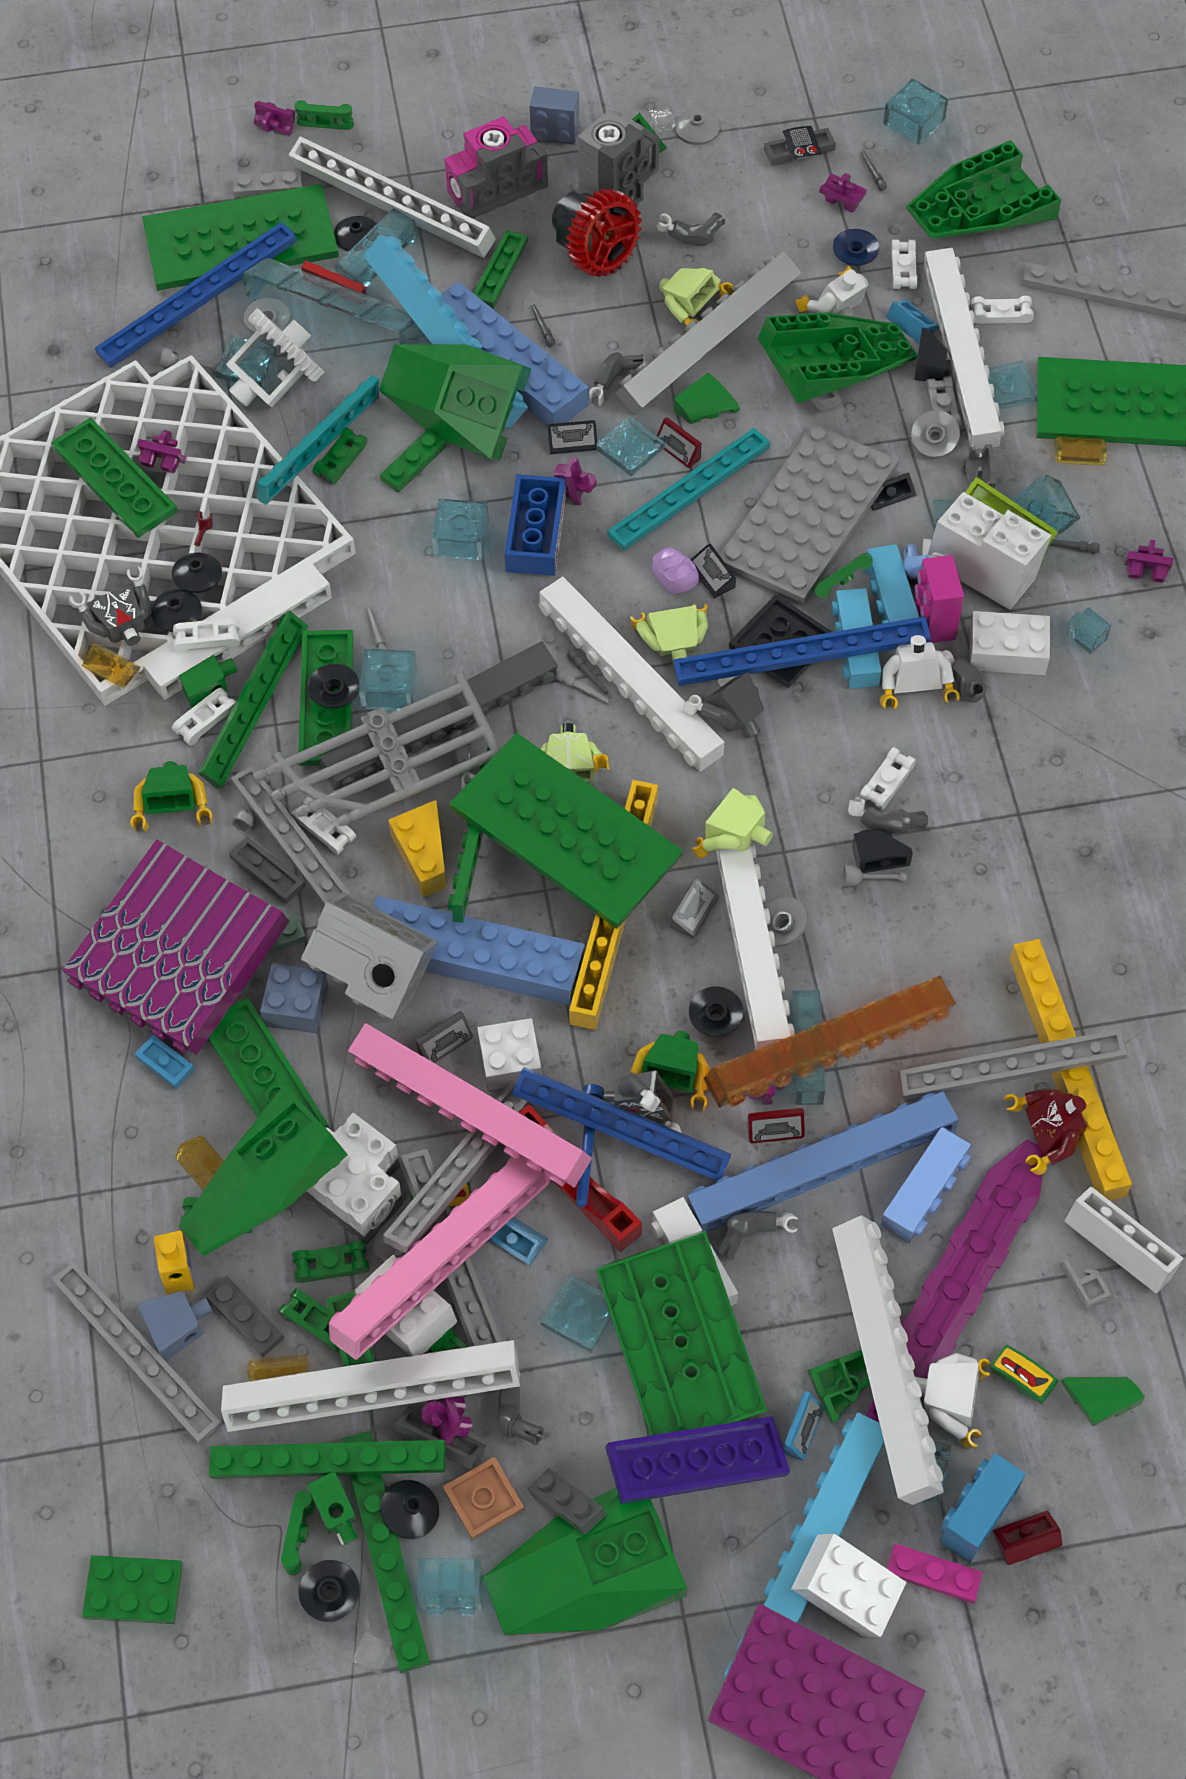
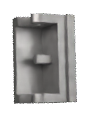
[965,444,995,489]

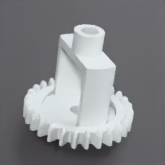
[226,308,325,408]

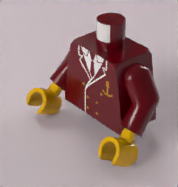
[1004,1088,1086,1175]

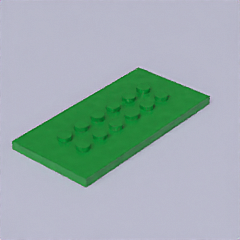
[142,183,339,291]
[1036,357,1186,447]
[449,732,684,929]

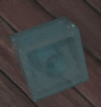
[1012,474,1080,535]

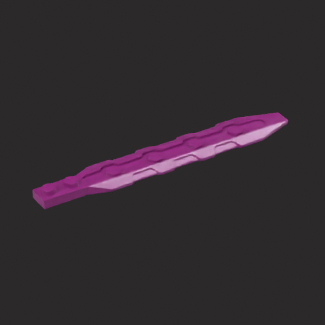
[865,1139,1043,1423]

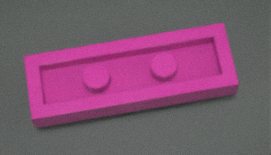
[887,1543,983,1604]

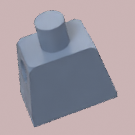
[137,1291,213,1361]

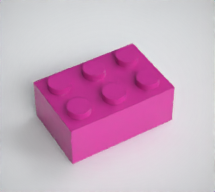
[914,555,964,643]

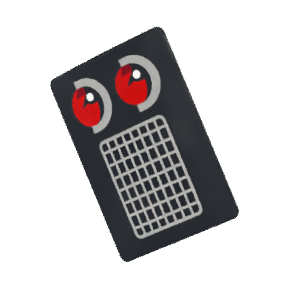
[783,126,822,160]

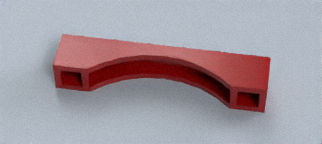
[518,1104,642,1253]

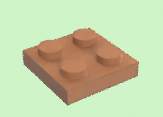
[442,1456,525,1541]

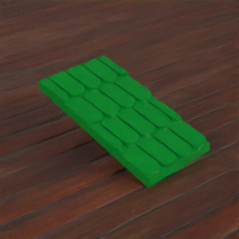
[596,1230,767,1436]

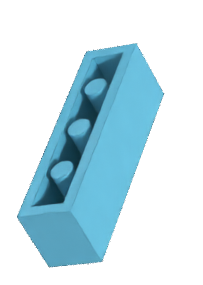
[864,544,919,624]
[831,588,881,689]

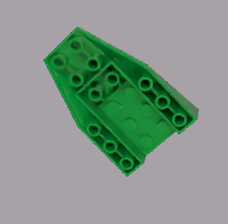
[906,140,1061,239]
[758,312,918,404]
[379,344,532,461]
[179,1085,348,1257]
[483,1487,687,1636]

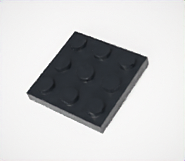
[729,594,832,688]

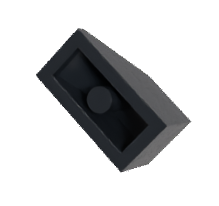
[914,328,951,381]
[852,830,913,873]

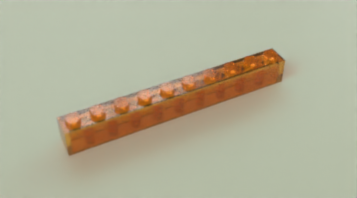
[703,975,956,1108]

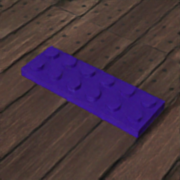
[605,1416,790,1504]

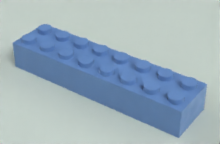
[441,281,589,426]
[374,896,585,1005]

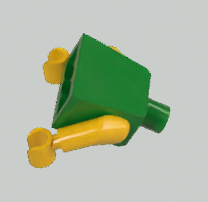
[130,761,213,832]
[630,1031,710,1112]

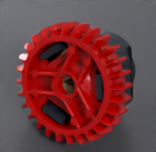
[552,189,642,277]

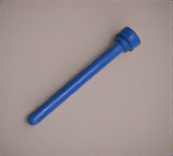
[576,1084,604,1208]

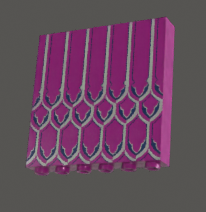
[62,839,290,1055]

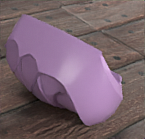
[652,546,699,595]

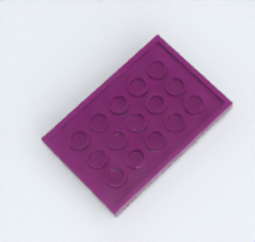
[707,1604,926,1779]

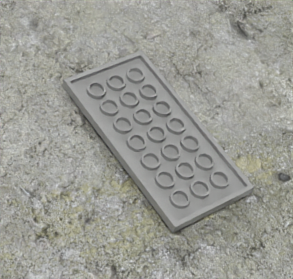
[720,423,899,604]

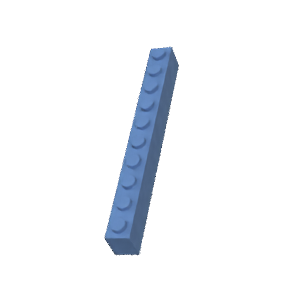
[687,1092,959,1233]

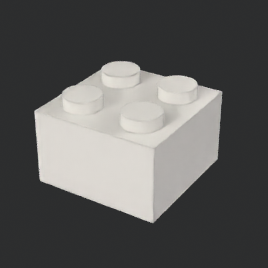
[478,1018,542,1090]

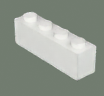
[1064,1187,1184,1294]
[650,1197,738,1306]

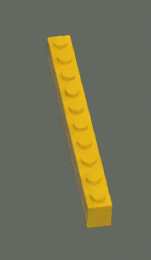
[569,780,658,1030]
[1009,939,1132,1201]

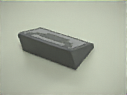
[670,878,719,938]
[416,1011,473,1063]

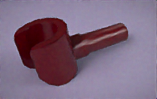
[194,511,213,547]

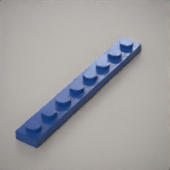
[512,1067,731,1181]

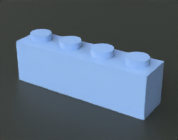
[881,1127,971,1243]

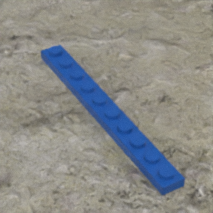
[95,222,297,368]
[673,616,931,686]

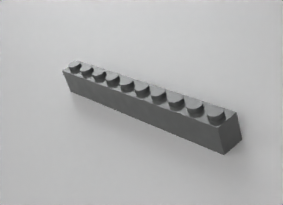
[320,641,558,791]

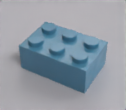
[939,1453,1026,1563]

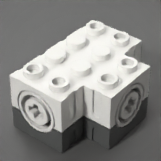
[302,1113,403,1245]

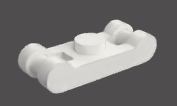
[891,239,917,289]
[971,295,1034,324]
[173,618,240,653]
[172,688,236,746]
[859,747,916,810]
[290,797,356,855]

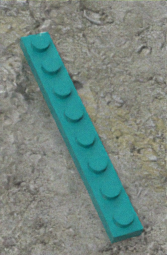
[257,375,380,505]
[608,428,770,552]

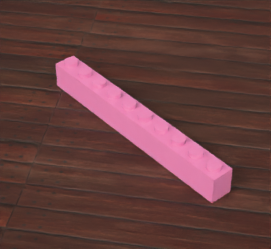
[348,1023,592,1187]
[329,1156,550,1360]

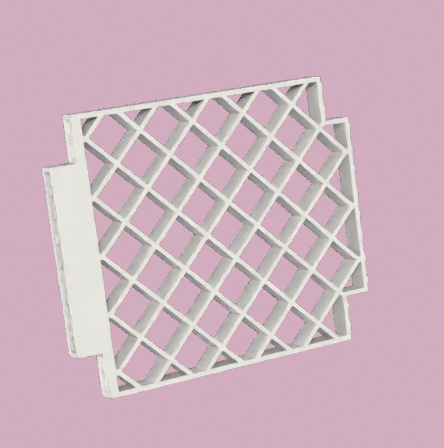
[0,355,356,706]

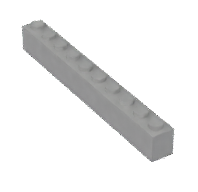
[615,251,801,415]

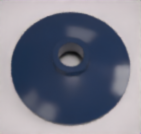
[833,229,879,266]

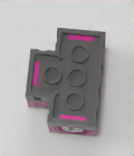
[444,116,548,219]

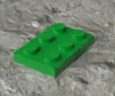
[82,1555,183,1624]

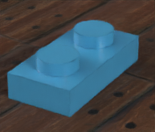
[134,1035,195,1089]

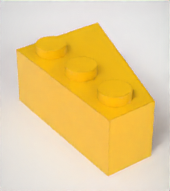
[388,800,447,897]

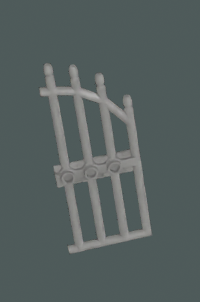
[252,673,501,826]

